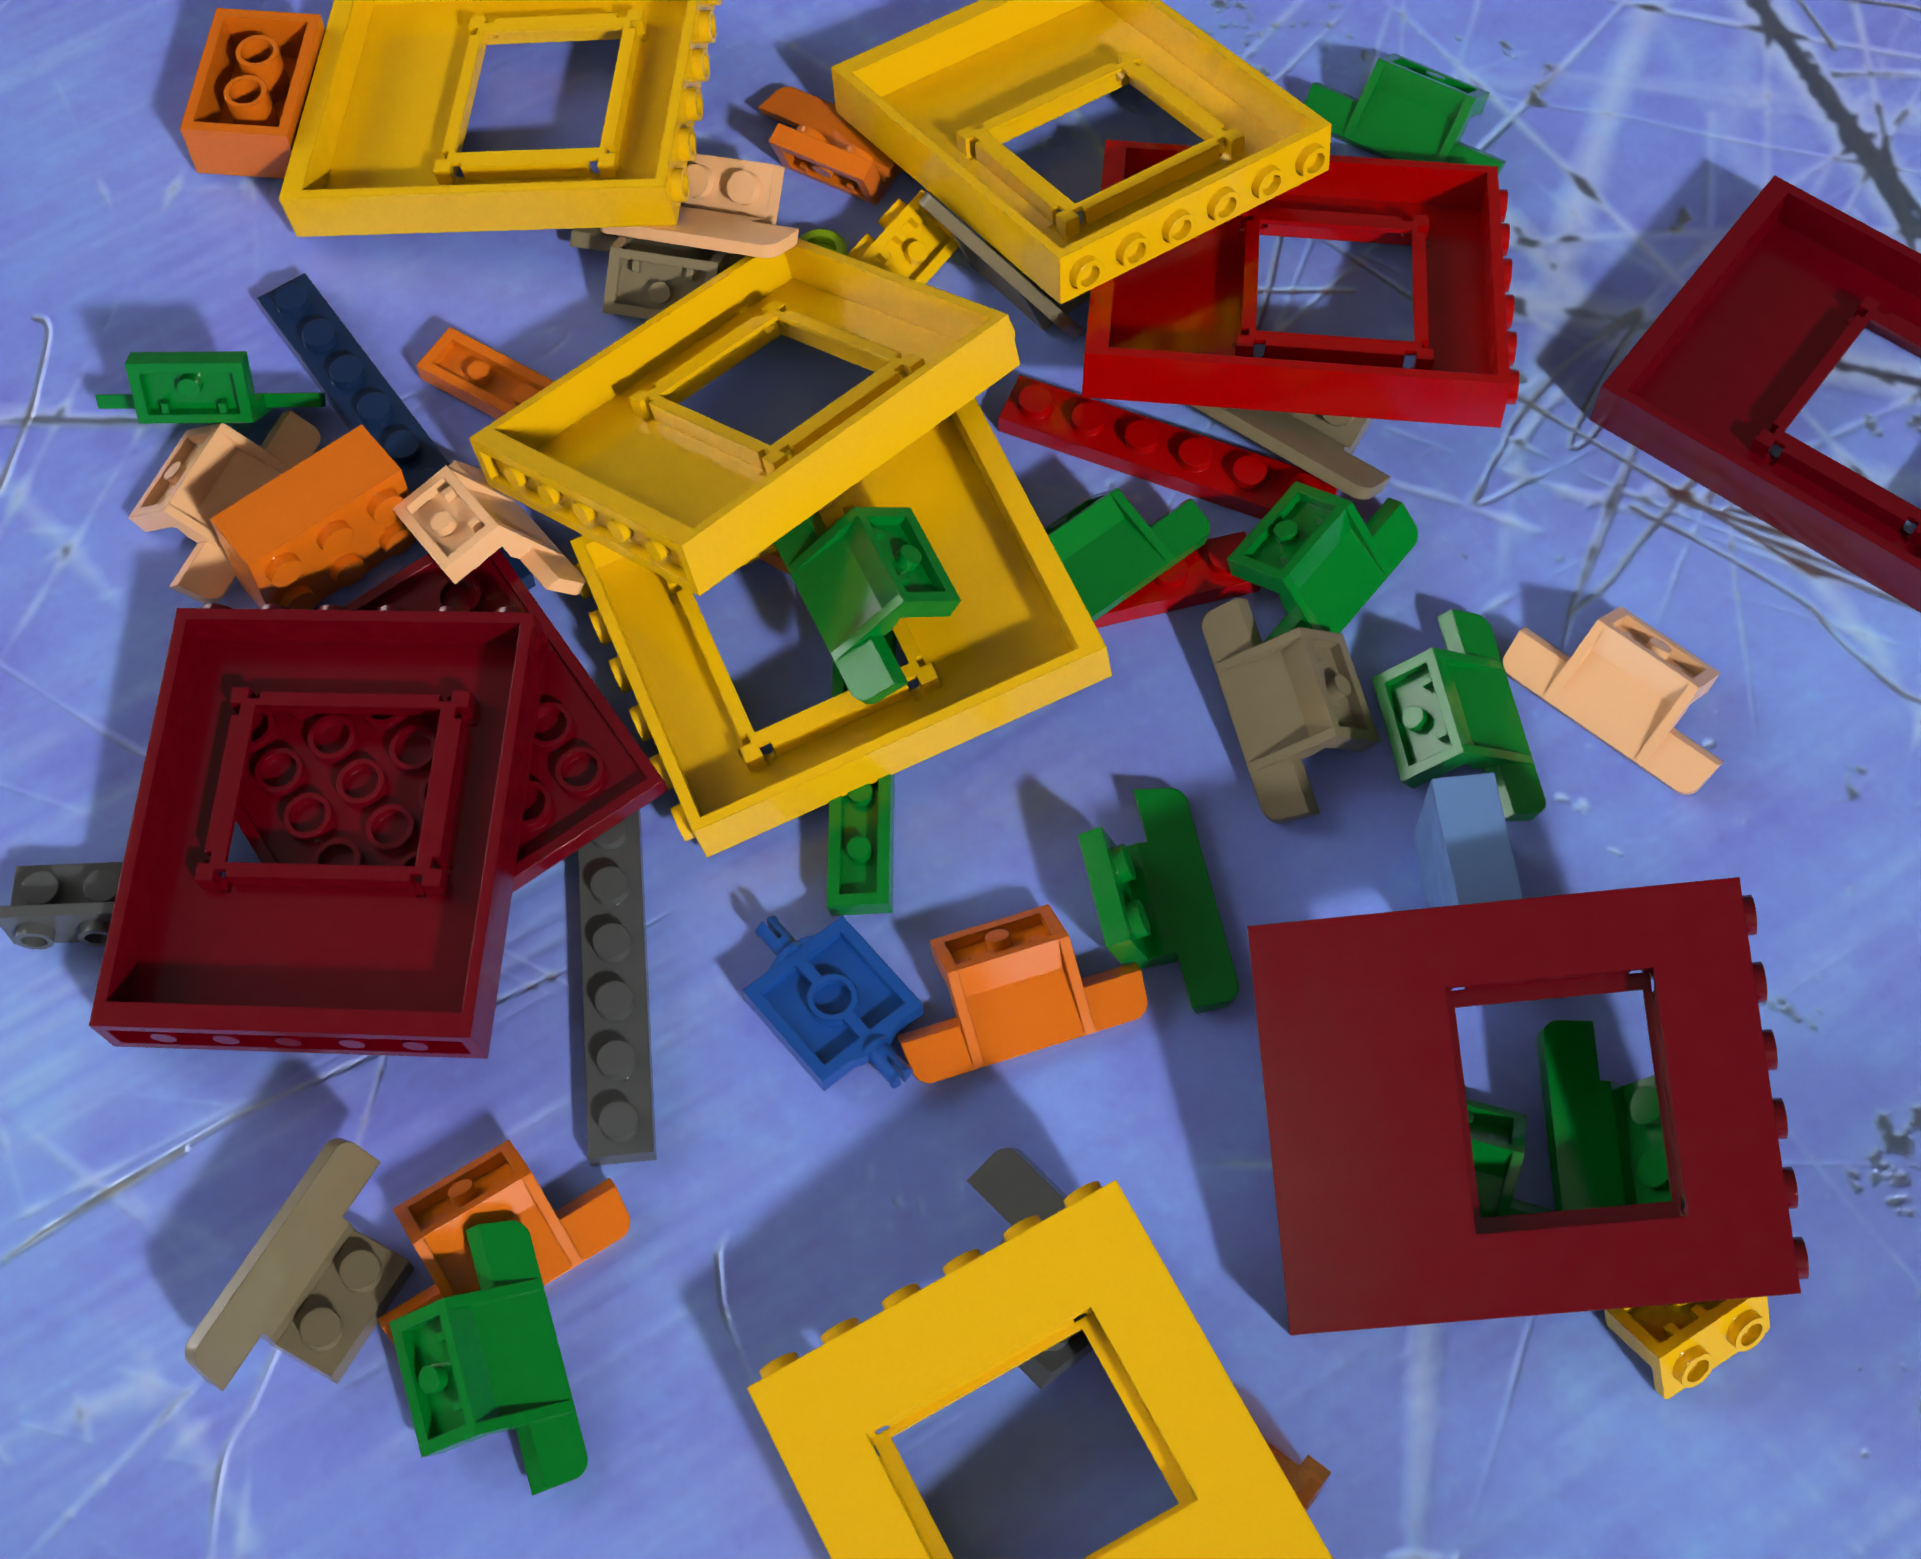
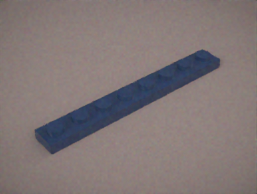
[256,273,536,590]

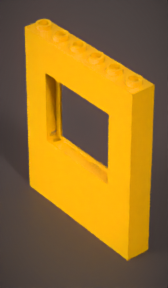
[279,0,723,237]
[831,0,1332,305]
[469,238,1021,596]
[570,398,1112,858]
[747,1180,1333,1559]

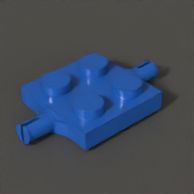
[742,915,924,1091]

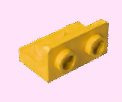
[847,189,959,284]
[1604,1297,1770,1399]

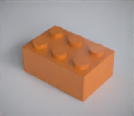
[180,8,325,179]
[210,424,417,610]

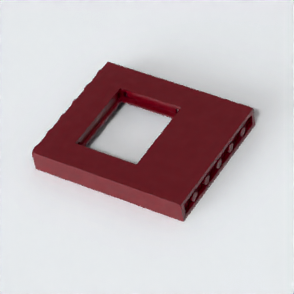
[1590,175,1921,613]
[89,603,549,1059]
[1247,877,1809,1336]

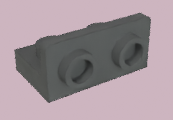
[0,862,123,949]

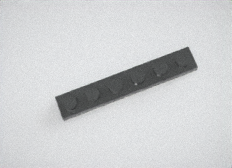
[578,809,657,1166]

